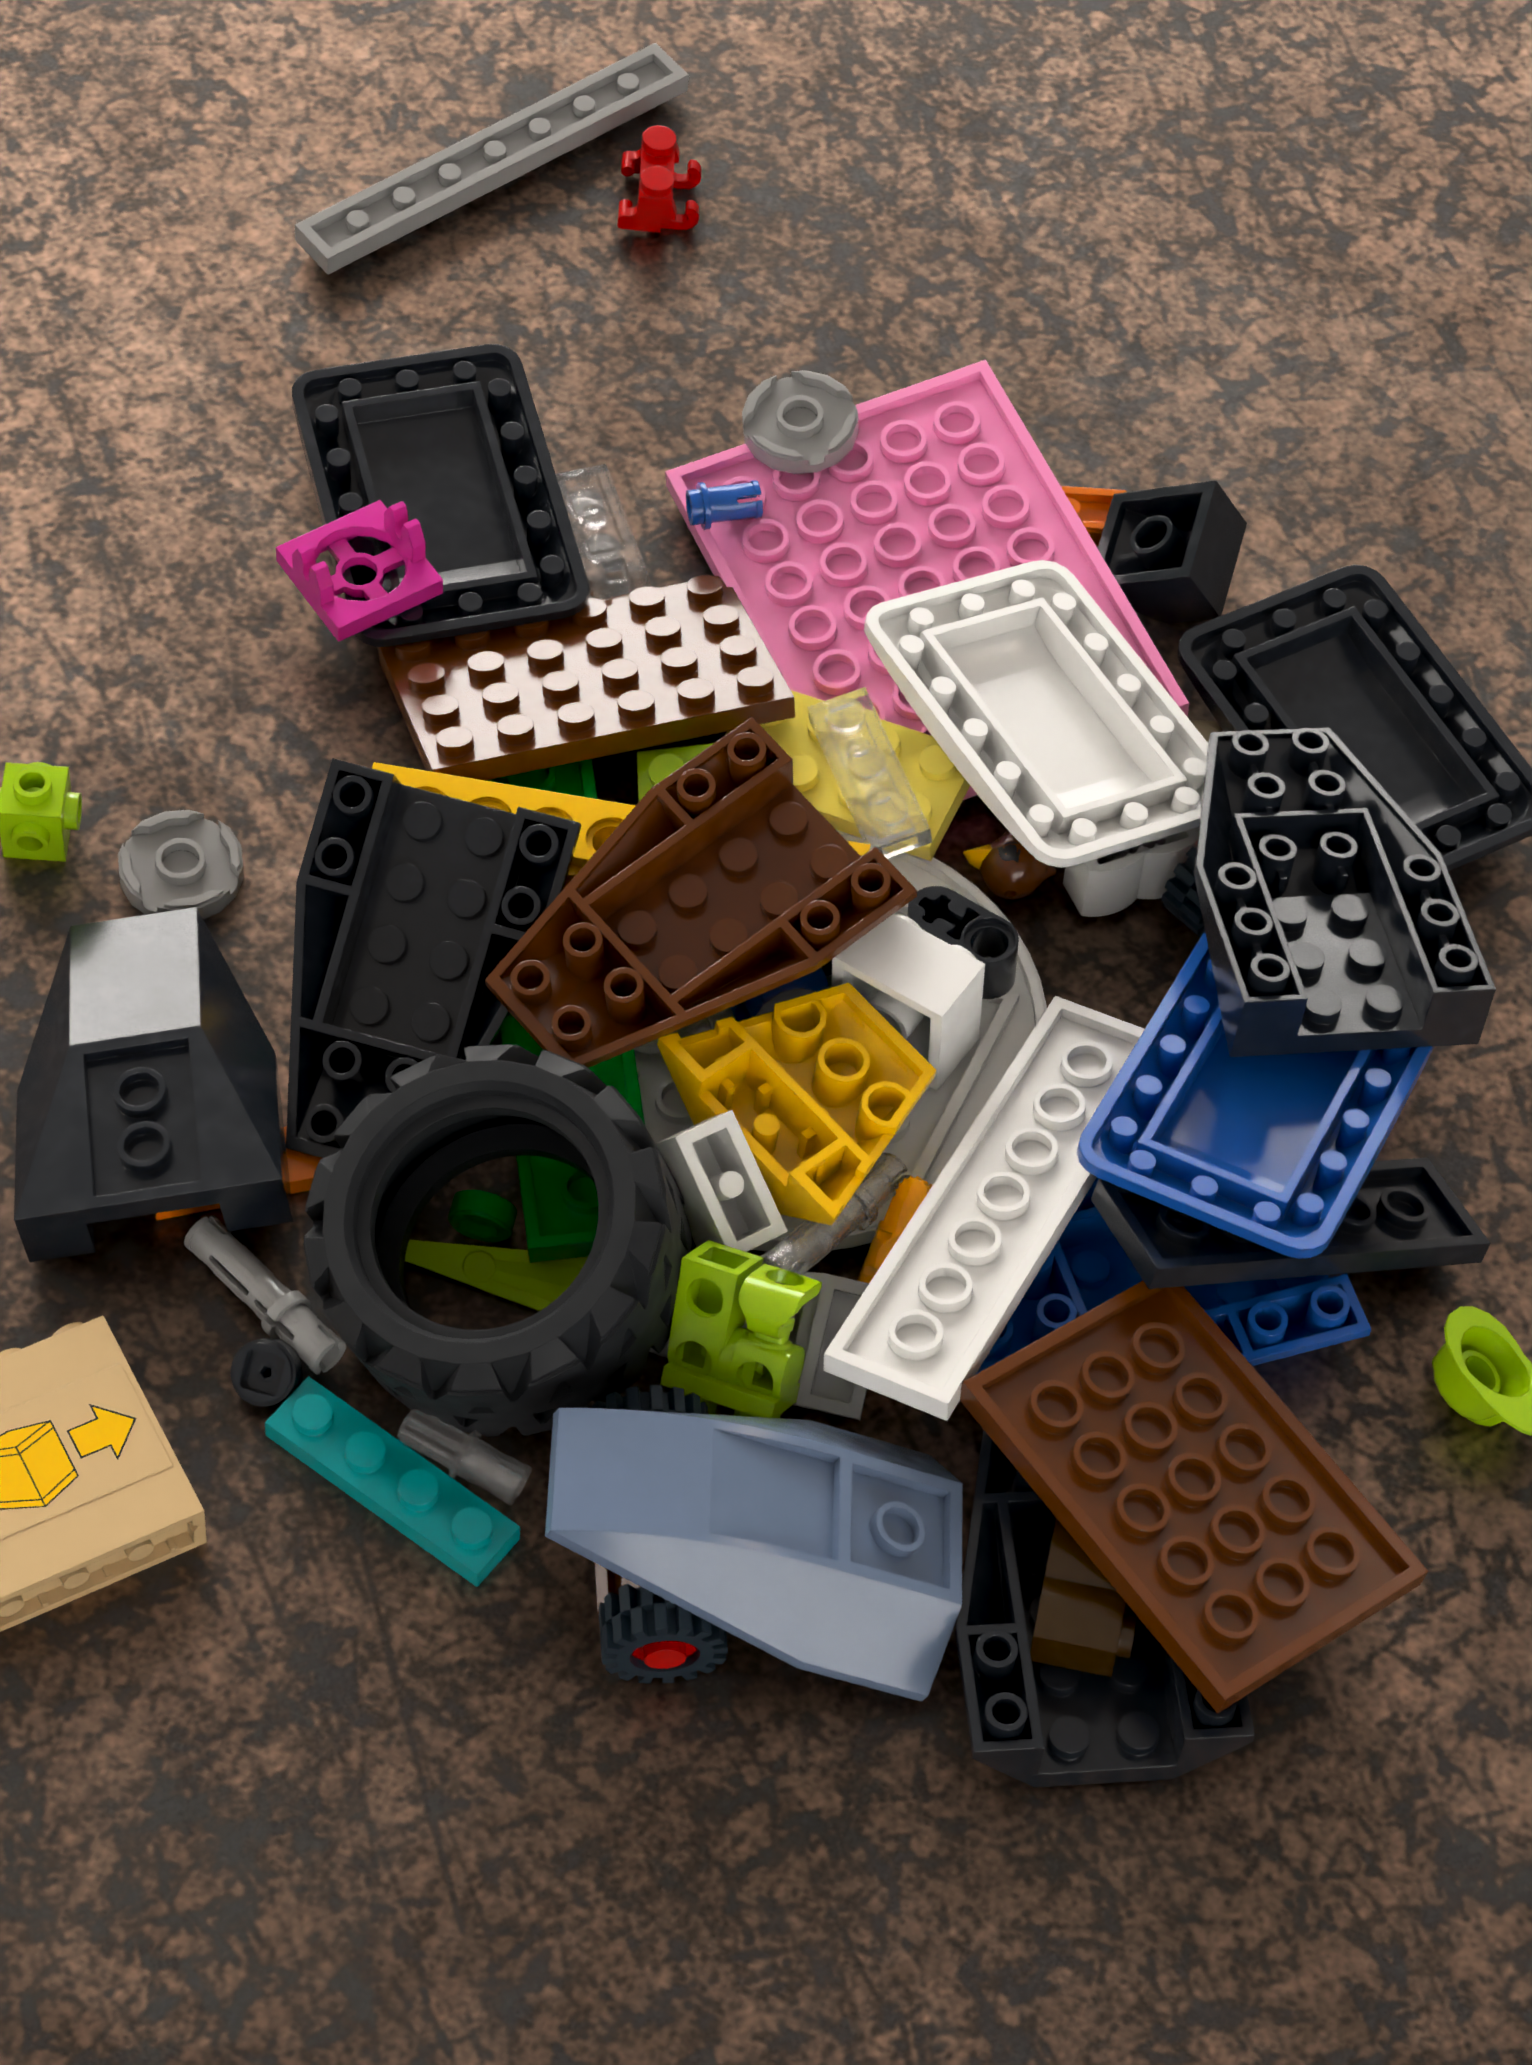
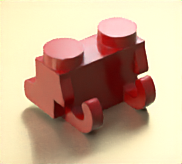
[617,125,702,233]

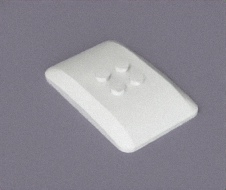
[864,560,1208,868]

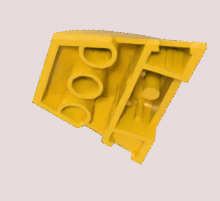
[657,982,936,1226]

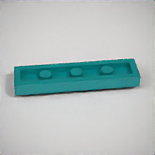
[265,1376,520,1587]

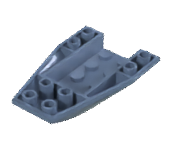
[545,1408,963,1702]

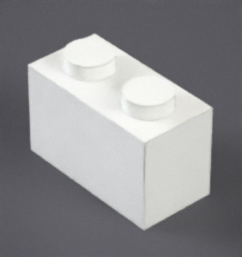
[655,1110,788,1252]

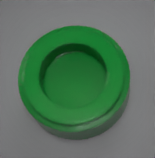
[448,1190,517,1242]

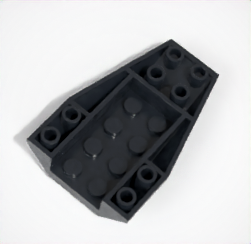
[286,758,582,1158]
[955,1429,1255,1787]

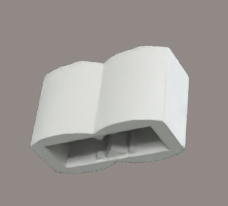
[1063,827,1199,917]

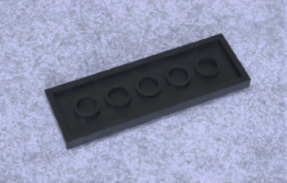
[1091,1158,1491,1289]

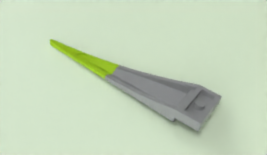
[405,1240,869,1421]

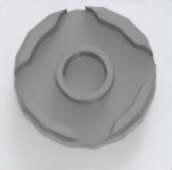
[742,370,859,474]
[118,810,244,919]

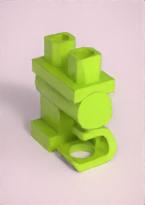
[660,1240,822,1418]

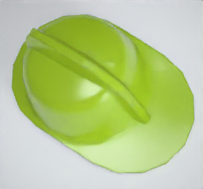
[1432,1306,1532,1436]

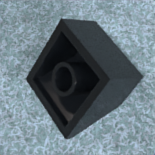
[1098,480,1247,624]

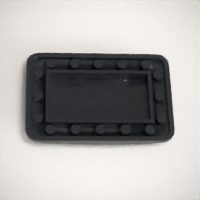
[292,344,589,647]
[1178,565,1532,871]

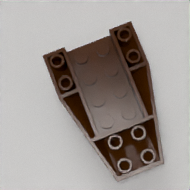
[485,717,917,1068]

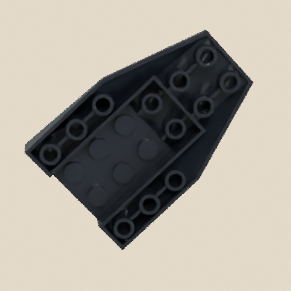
[1194,728,1496,1057]
[14,907,294,1262]

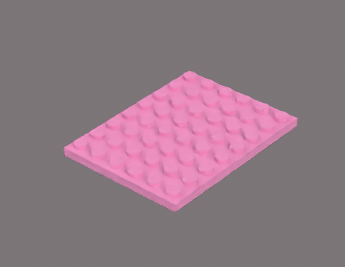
[665,360,1189,800]

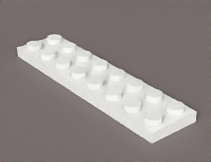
[824,996,1145,1421]

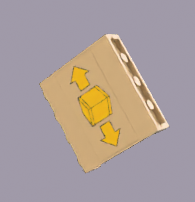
[0,1315,207,1632]

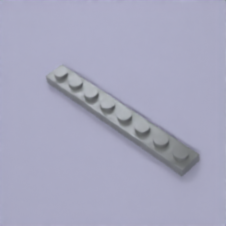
[295,43,689,274]

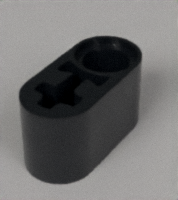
[907,886,1019,999]

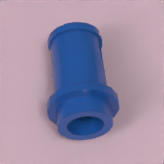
[686,480,763,530]

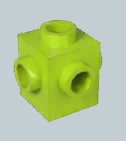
[0,762,82,862]

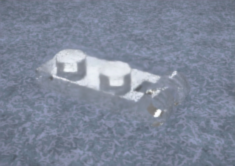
[556,464,652,601]

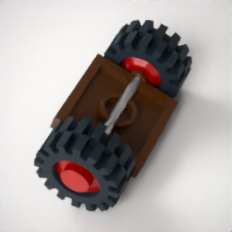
[592,1385,728,1684]

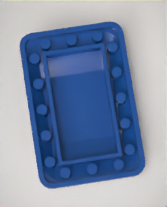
[1076,932,1434,1259]

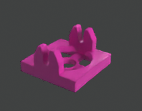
[276,500,443,642]

